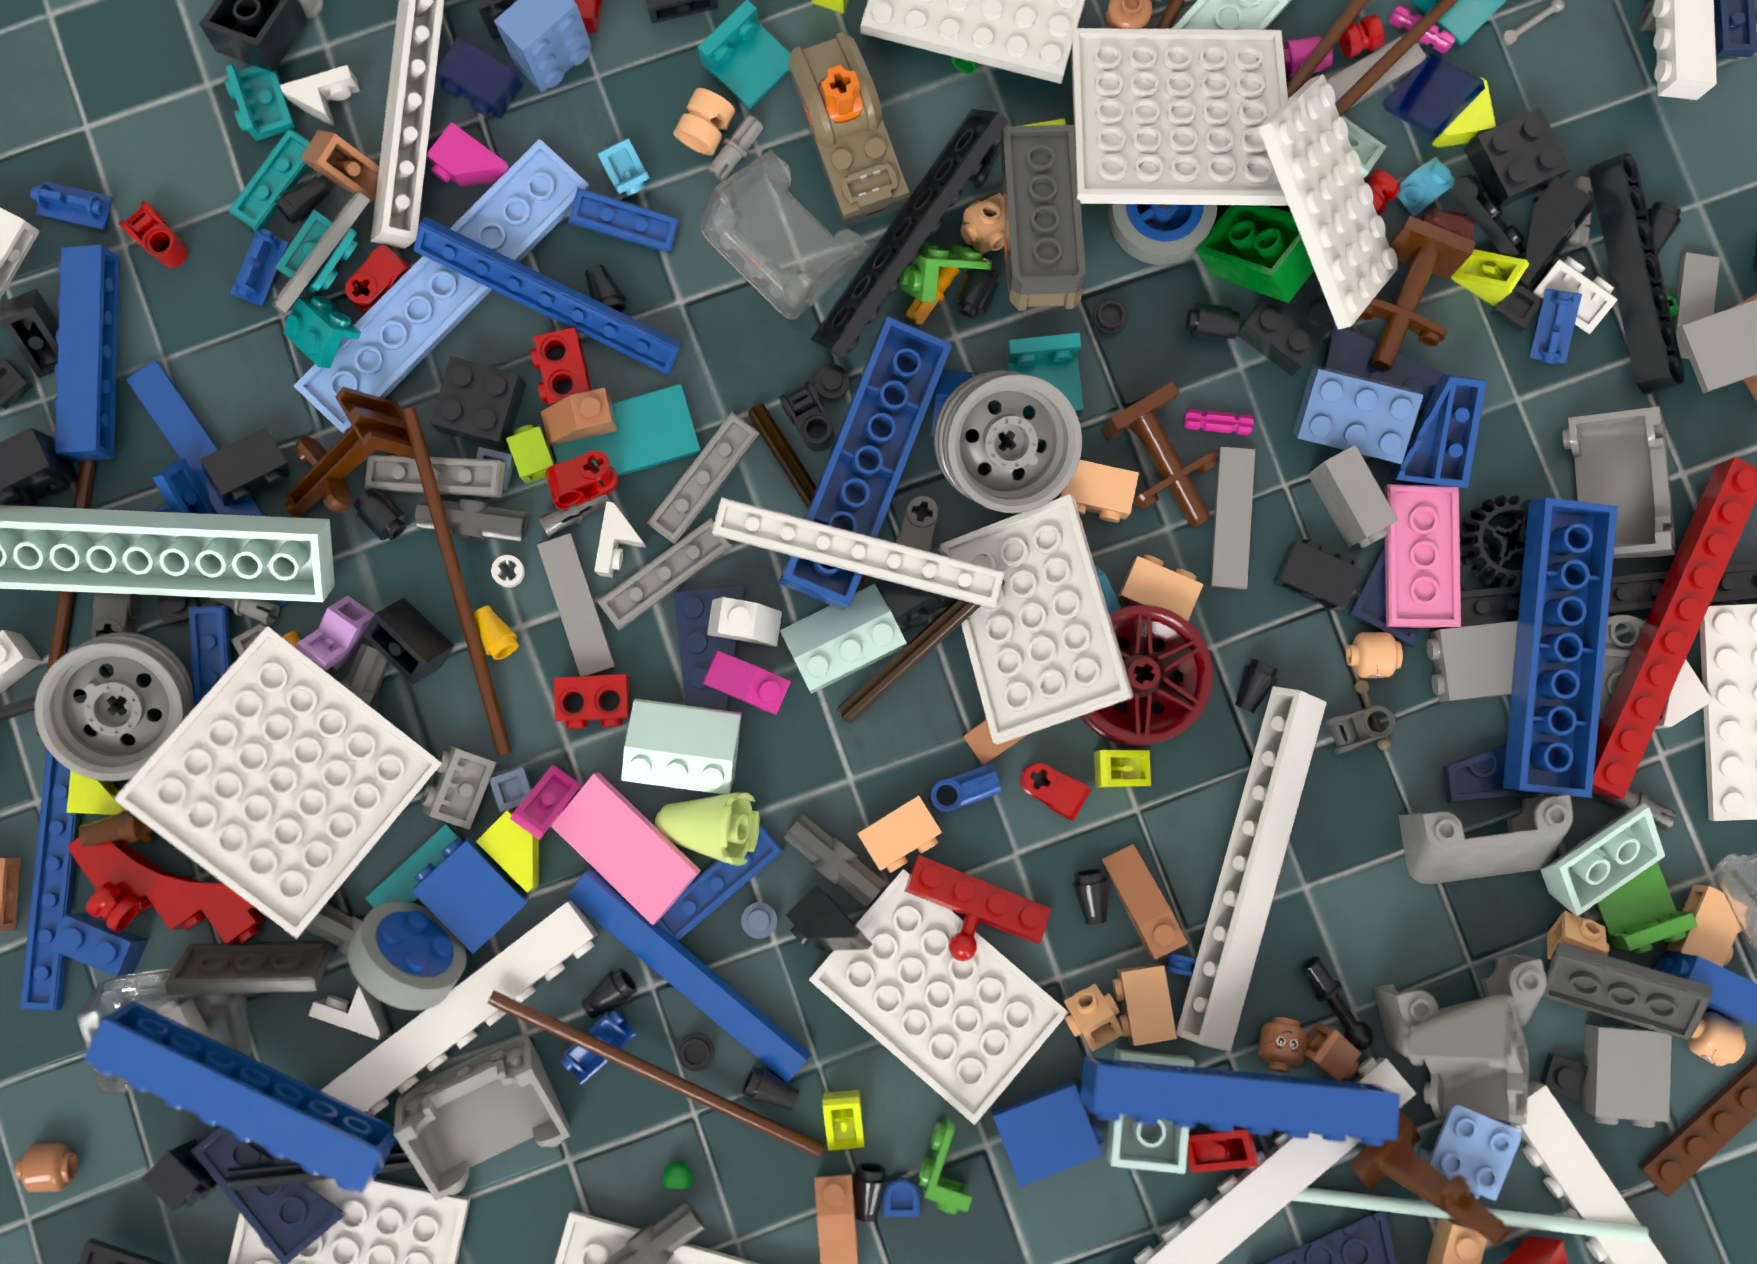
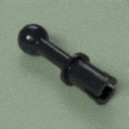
[1300,956,1374,1051]

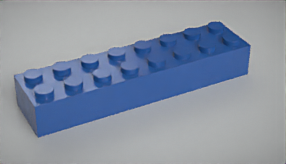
[778,316,952,610]
[1503,498,1618,798]
[83,1001,396,1194]
[1080,1056,1400,1146]

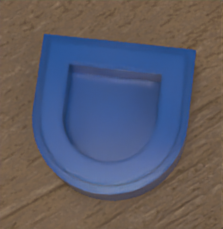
[883,1177,920,1217]

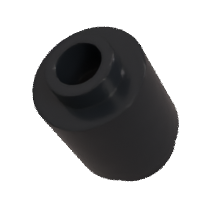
[953,268,999,319]
[1186,302,1240,342]
[354,488,407,540]

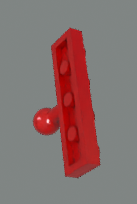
[904,855,1051,961]

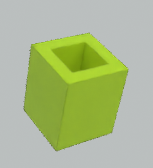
[506,425,556,484]

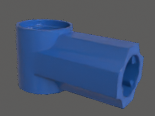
[928,764,1002,813]

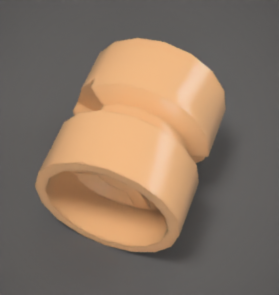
[673,88,735,155]

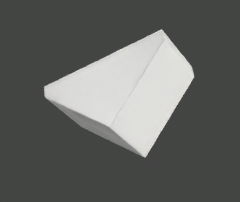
[1655,659,1713,729]

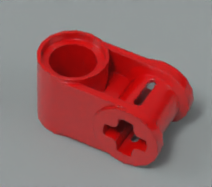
[118,200,188,268]
[345,245,411,313]
[545,450,619,510]
[1019,763,1091,821]

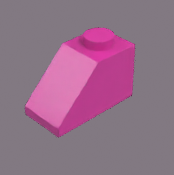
[426,122,510,187]
[702,651,791,715]

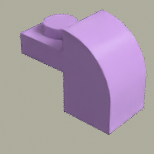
[295,595,375,671]

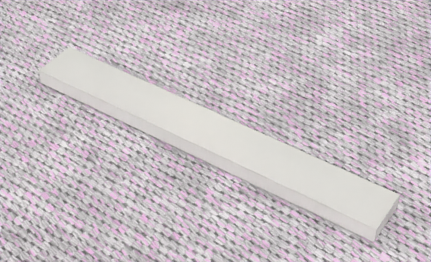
[712,497,1005,609]

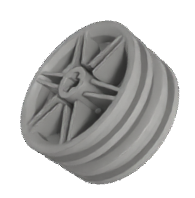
[934,370,1082,513]
[35,632,194,781]

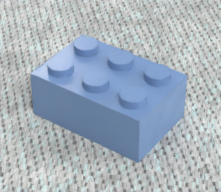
[494,0,593,93]
[1292,364,1423,464]

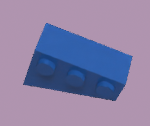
[1389,374,1487,488]

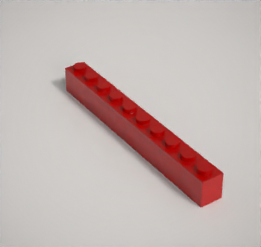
[1592,457,1757,799]

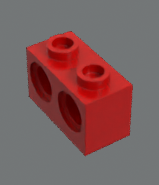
[530,327,592,406]
[554,674,632,729]

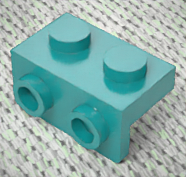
[224,64,296,141]
[283,295,361,368]

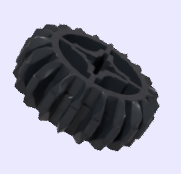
[1460,495,1533,589]

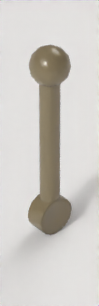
[1353,680,1392,751]

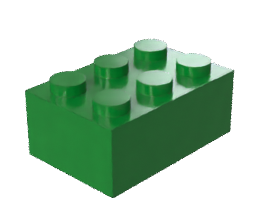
[1195,205,1314,303]

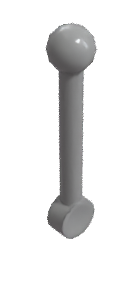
[1502,0,1565,45]

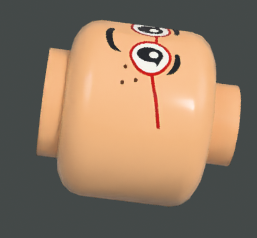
[1346,632,1403,678]
[1687,1011,1746,1066]

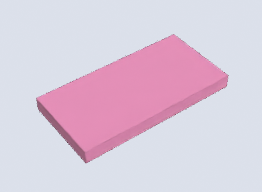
[1384,484,1461,628]
[551,772,701,925]

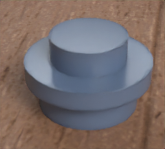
[741,902,777,939]

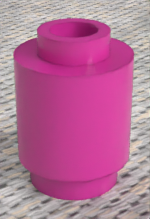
[1283,36,1333,76]

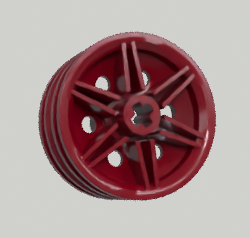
[1079,605,1213,746]

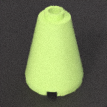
[655,792,760,866]

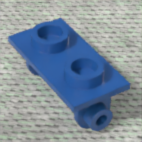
[30,181,113,230]
[230,229,289,306]
[1529,288,1582,364]
[560,1010,636,1085]

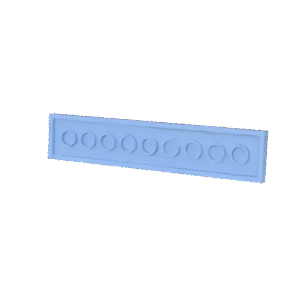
[294,139,591,434]

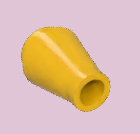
[473,606,519,660]

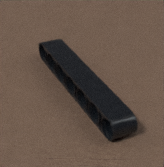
[1590,152,1685,395]

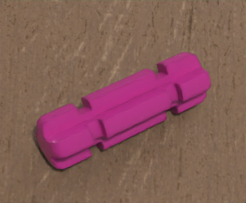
[1389,5,1455,54]
[1184,409,1254,435]

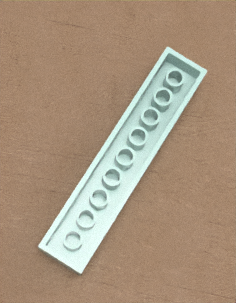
[0,505,335,602]

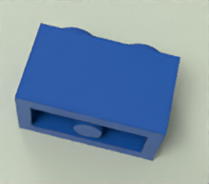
[49,913,148,977]

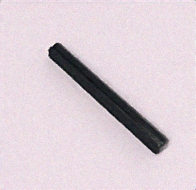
[226,1149,415,1190]

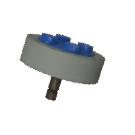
[1108,204,1217,265]
[348,901,466,1010]

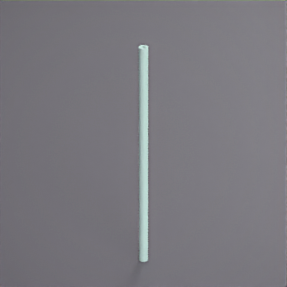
[1291,1187,1648,1242]

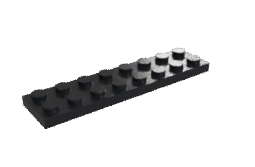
[811,109,1008,358]

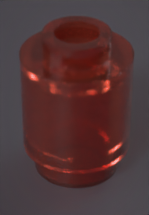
[1421,208,1475,240]

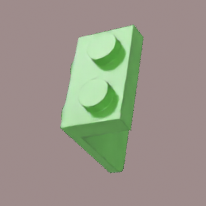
[899,242,992,302]
[1596,862,1698,955]
[918,1115,972,1215]

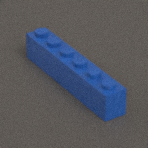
[53,244,120,462]

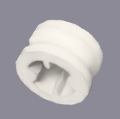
[491,555,525,588]

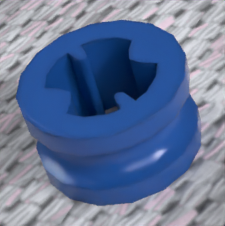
[1164,952,1197,976]

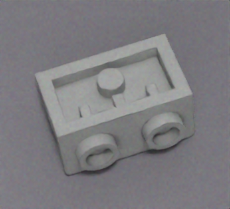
[421,745,496,830]

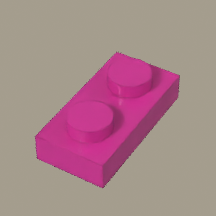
[510,765,582,840]

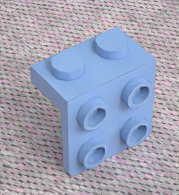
[1418,1104,1522,1201]

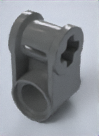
[896,496,938,552]
[90,593,142,639]
[1323,704,1397,755]

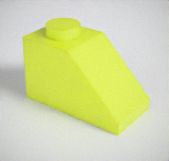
[476,810,539,893]

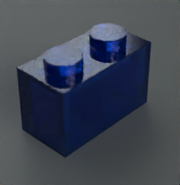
[436,37,523,119]

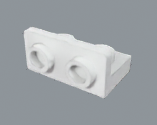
[1532,256,1618,334]

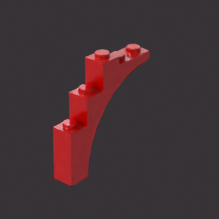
[66,838,267,945]

